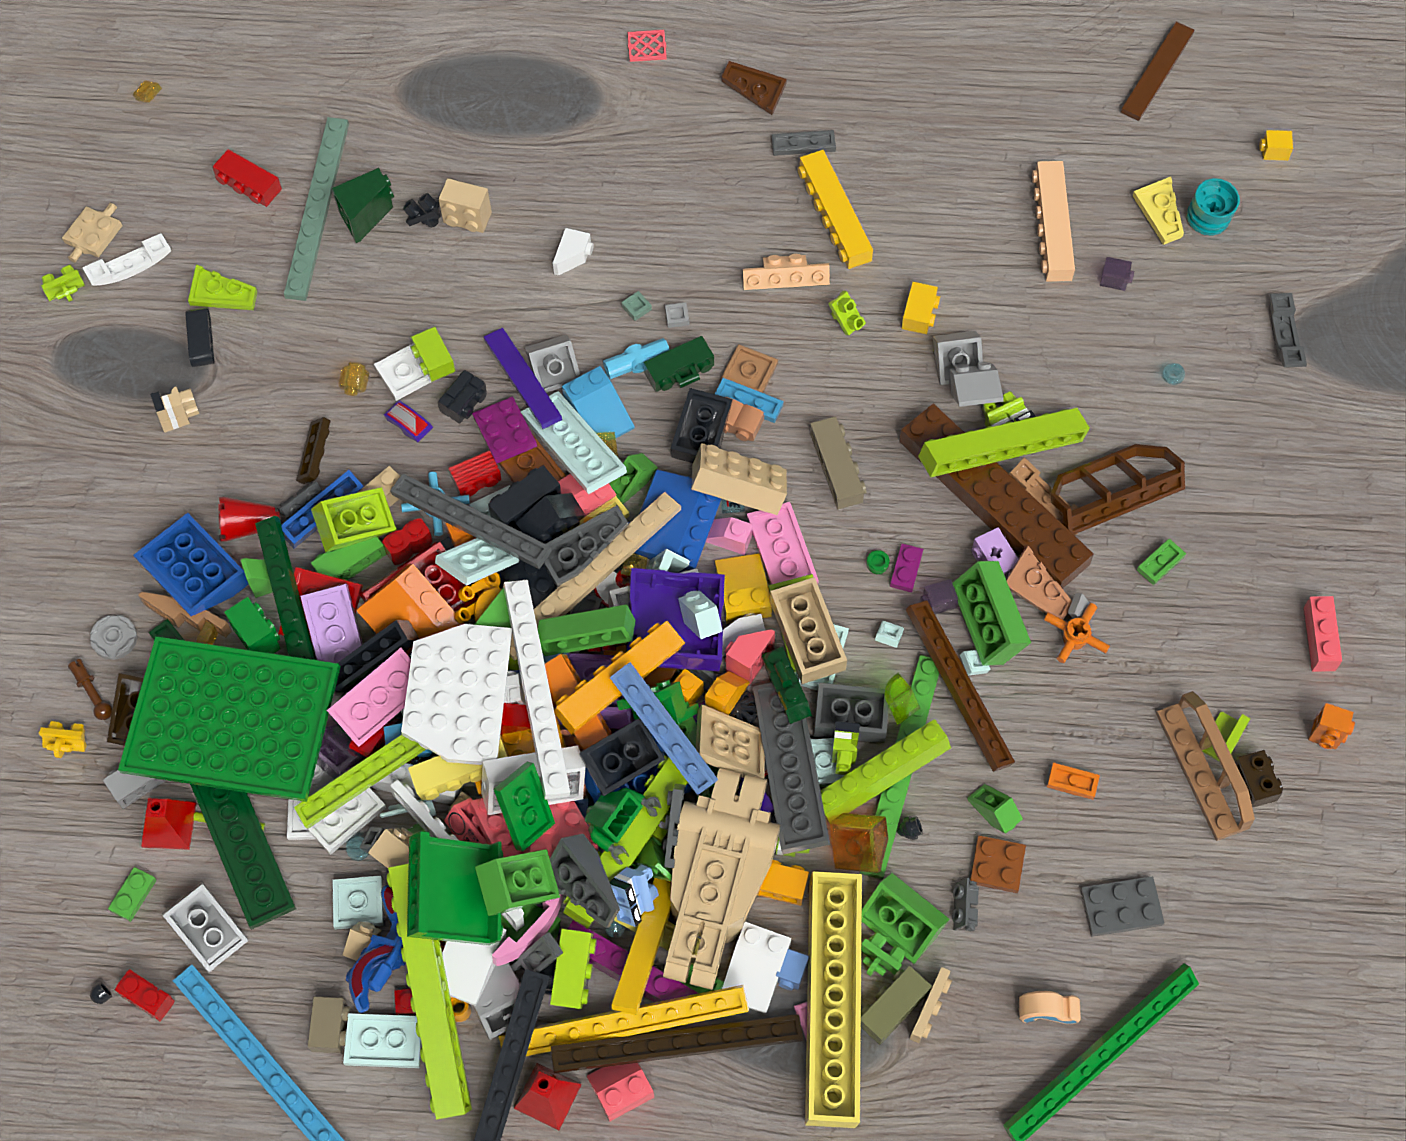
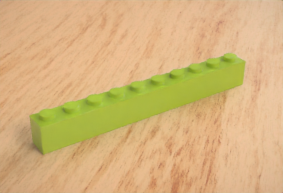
[387,863,472,1120]

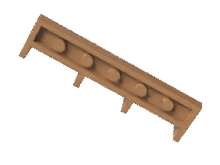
[1156,691,1255,841]

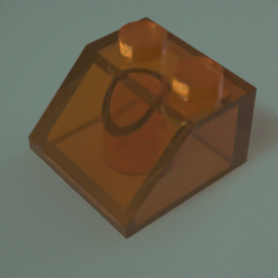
[830,813,888,873]

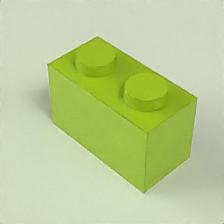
[410,327,455,382]

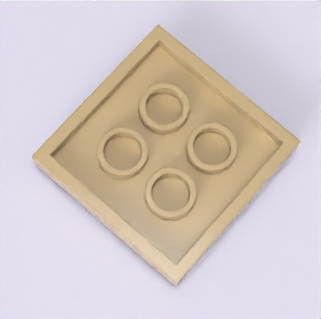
[696,705,765,779]

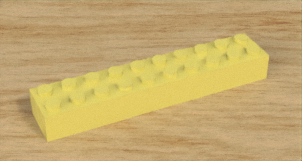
[805,871,862,1128]

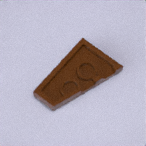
[722,61,787,115]

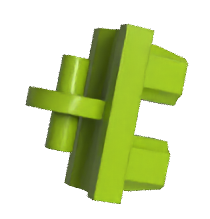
[41,265,85,302]
[828,291,866,335]

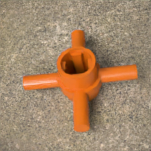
[1044,603,1110,663]

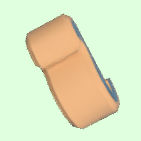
[1019,991,1081,1024]

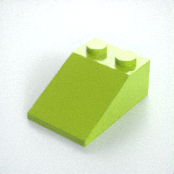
[311,487,396,552]

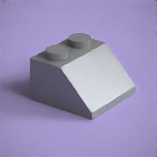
[933,331,983,385]
[525,335,580,392]
[950,362,1003,407]

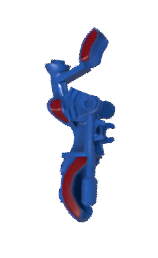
[346,885,406,1013]

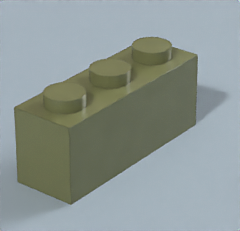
[861,966,932,1045]

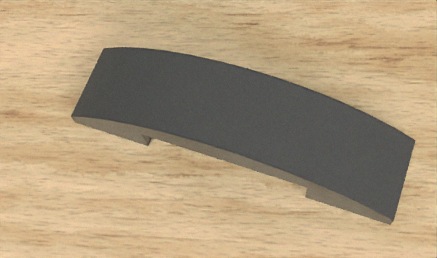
[1270,293,1307,367]

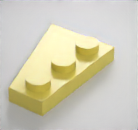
[1133,177,1184,245]

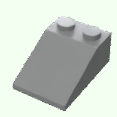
[162,881,248,972]

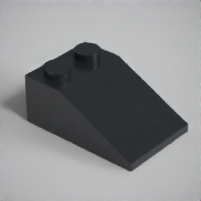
[670,388,733,463]
[578,718,665,796]

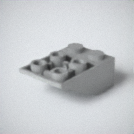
[472,963,520,1040]

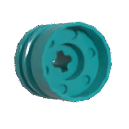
[1187,178,1240,236]

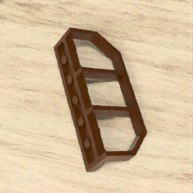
[1050,444,1185,535]

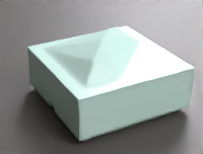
[875,620,904,648]
[960,650,991,676]

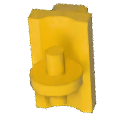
[39,721,87,758]

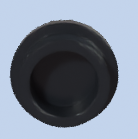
[897,816,923,840]

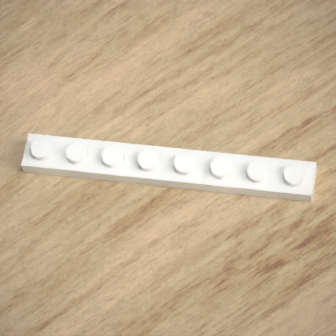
[390,780,524,931]

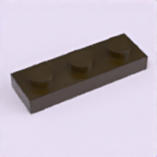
[296,417,331,484]

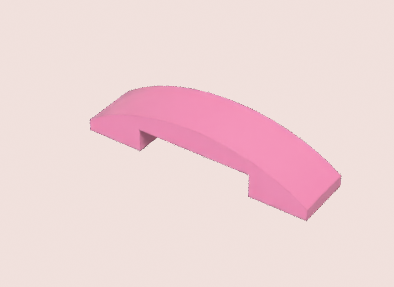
[492,894,563,966]

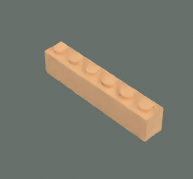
[1032,161,1075,282]

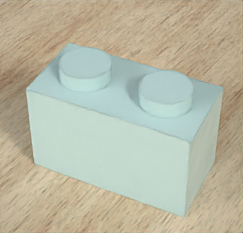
[678,591,722,639]

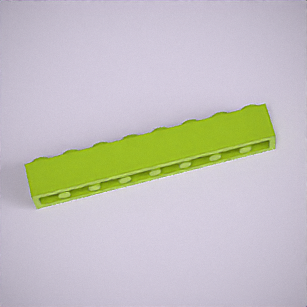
[918,408,1090,477]
[563,756,688,929]

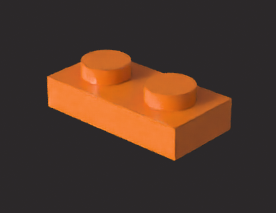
[1047,763,1100,800]

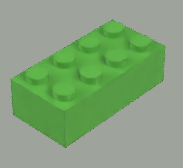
[951,561,1031,666]

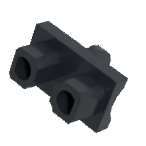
[403,193,441,228]

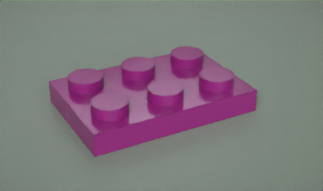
[472,396,537,464]

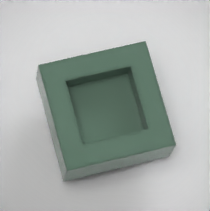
[621,291,652,321]

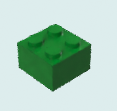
[224,597,281,654]

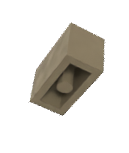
[308,997,350,1053]

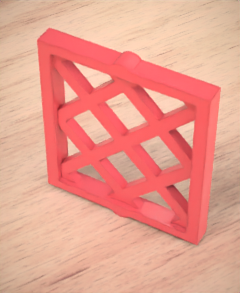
[628,30,667,62]

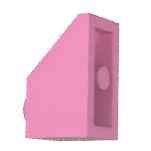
[706,517,753,555]

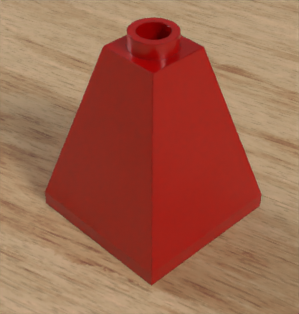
[141,798,197,850]
[514,1063,582,1131]

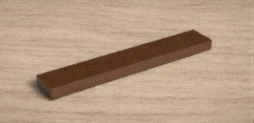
[1121,21,1195,121]

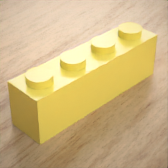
[408,735,509,801]

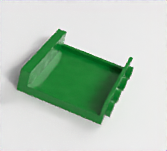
[407,831,503,945]

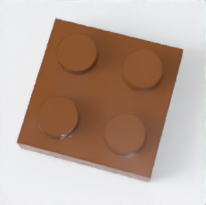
[970,835,1026,893]

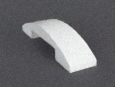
[82,233,171,286]

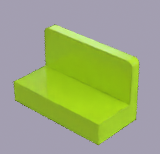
[1202,712,1251,762]

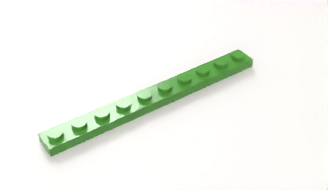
[860,655,939,880]

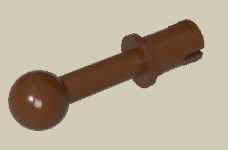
[68,659,112,721]

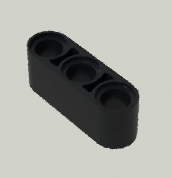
[185,308,215,367]

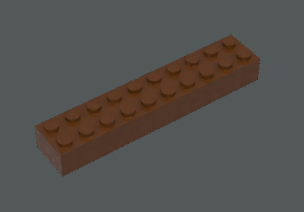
[899,403,1094,589]

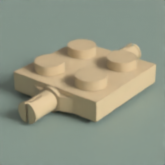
[62,203,123,263]

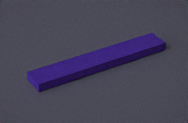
[484,328,562,429]

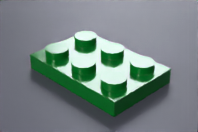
[493,761,555,852]

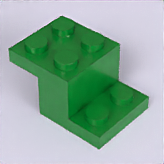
[616,680,699,724]

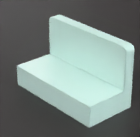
[646,549,690,573]

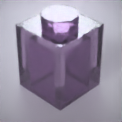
[1100,257,1134,291]
[921,579,958,614]

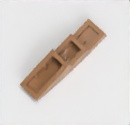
[138,592,232,638]

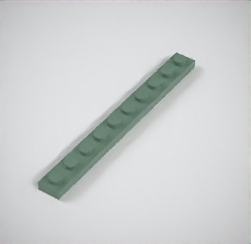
[284,117,349,301]

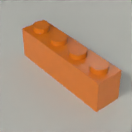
[545,654,612,750]

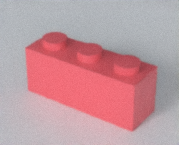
[1304,596,1342,672]

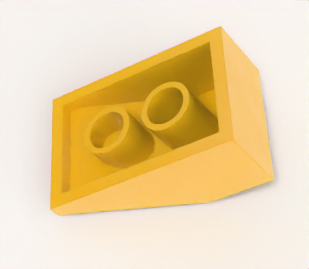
[715,554,772,624]

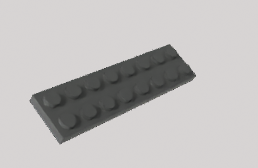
[753,677,831,855]

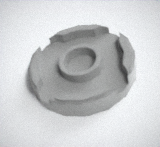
[90,615,138,660]

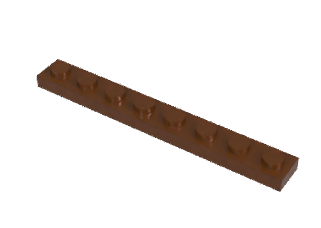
[906,601,1015,772]

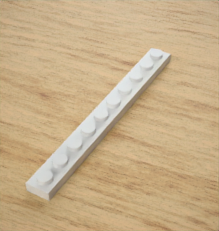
[503,580,570,799]

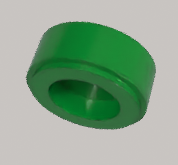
[866,550,890,574]

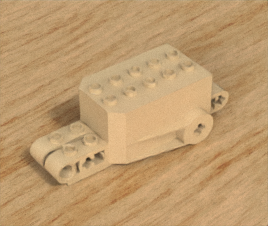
[663,768,781,990]

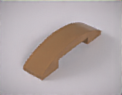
[1009,457,1078,536]

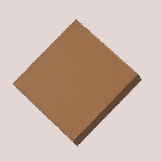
[720,344,778,393]

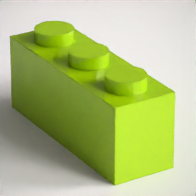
[550,929,597,1009]

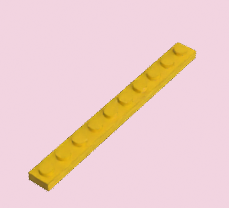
[499,985,749,1056]

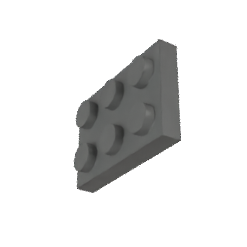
[1081,876,1165,937]

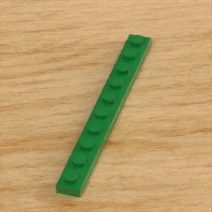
[1003,963,1199,1141]

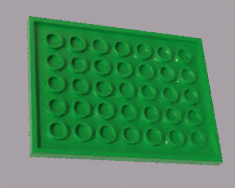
[118,637,340,802]

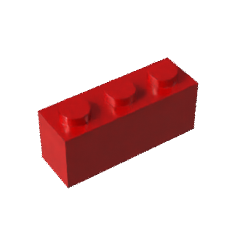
[213,149,282,207]

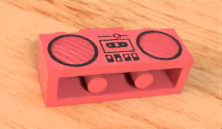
[444,798,489,845]

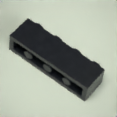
[335,620,420,692]

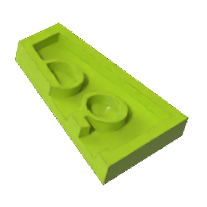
[188,264,257,310]

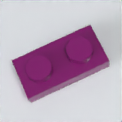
[890,544,924,593]

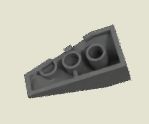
[543,505,629,586]
[550,834,620,928]

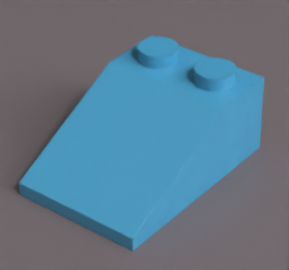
[562,366,635,444]

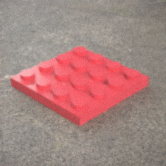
[470,798,598,859]

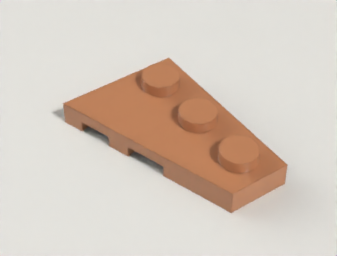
[1006,546,1072,620]

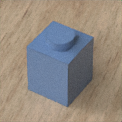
[776,949,809,990]

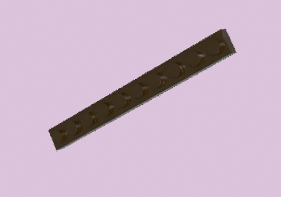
[551,1014,803,1073]

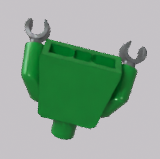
[585,788,661,865]

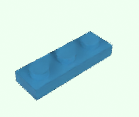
[715,378,784,423]

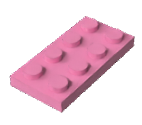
[747,502,819,584]
[327,648,411,747]

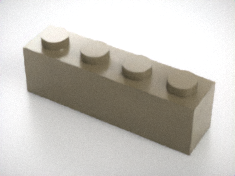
[810,416,866,510]

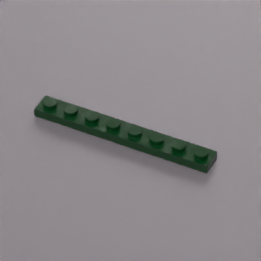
[255,516,316,660]

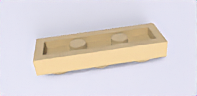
[910,967,952,1043]

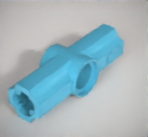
[603,338,670,379]

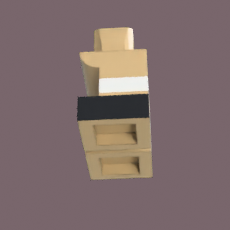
[150,386,199,433]

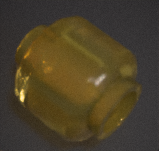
[338,362,369,396]

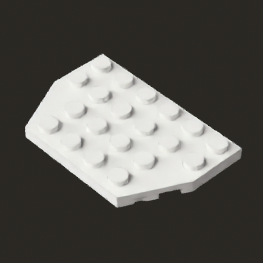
[401,624,512,765]

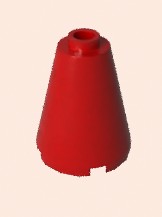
[218,496,280,542]

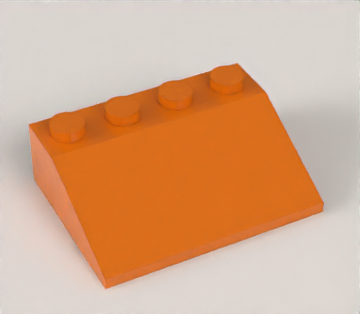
[356,564,465,656]

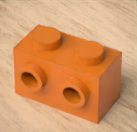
[1309,703,1355,750]

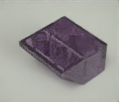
[316,724,367,780]

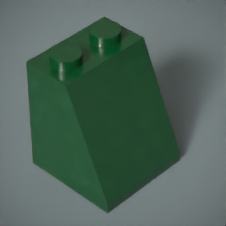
[332,168,394,243]

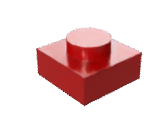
[394,989,416,1016]

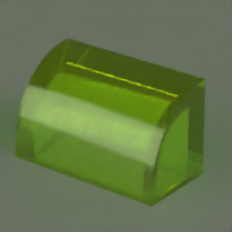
[885,673,920,725]

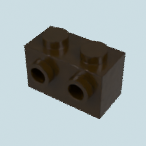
[1235,750,1283,808]

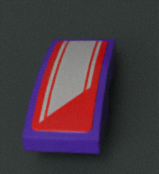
[384,400,433,442]

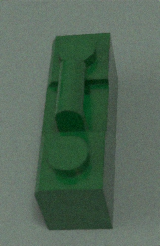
[643,336,714,392]
[761,646,812,724]

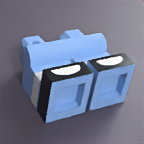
[609,865,659,927]

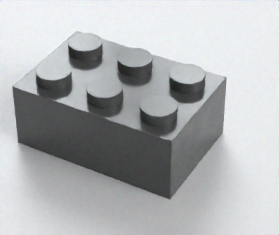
[814,683,890,743]

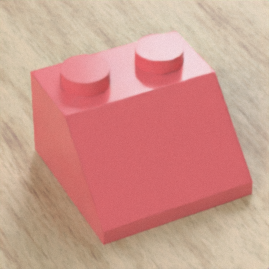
[558,474,616,519]
[725,629,775,686]
[587,1063,654,1122]

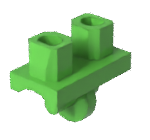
[861,932,906,976]

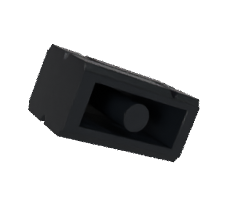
[437,370,487,424]

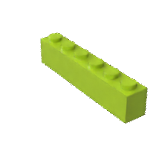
[821,719,951,825]

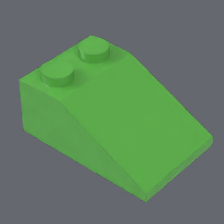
[475,849,560,916]

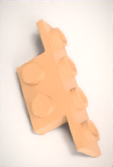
[743,254,830,290]

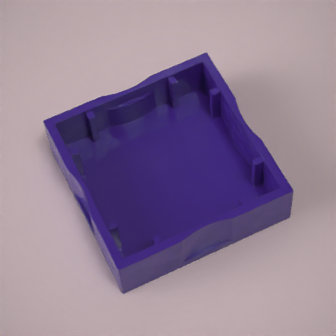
[626,568,725,671]

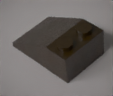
[107,671,145,746]

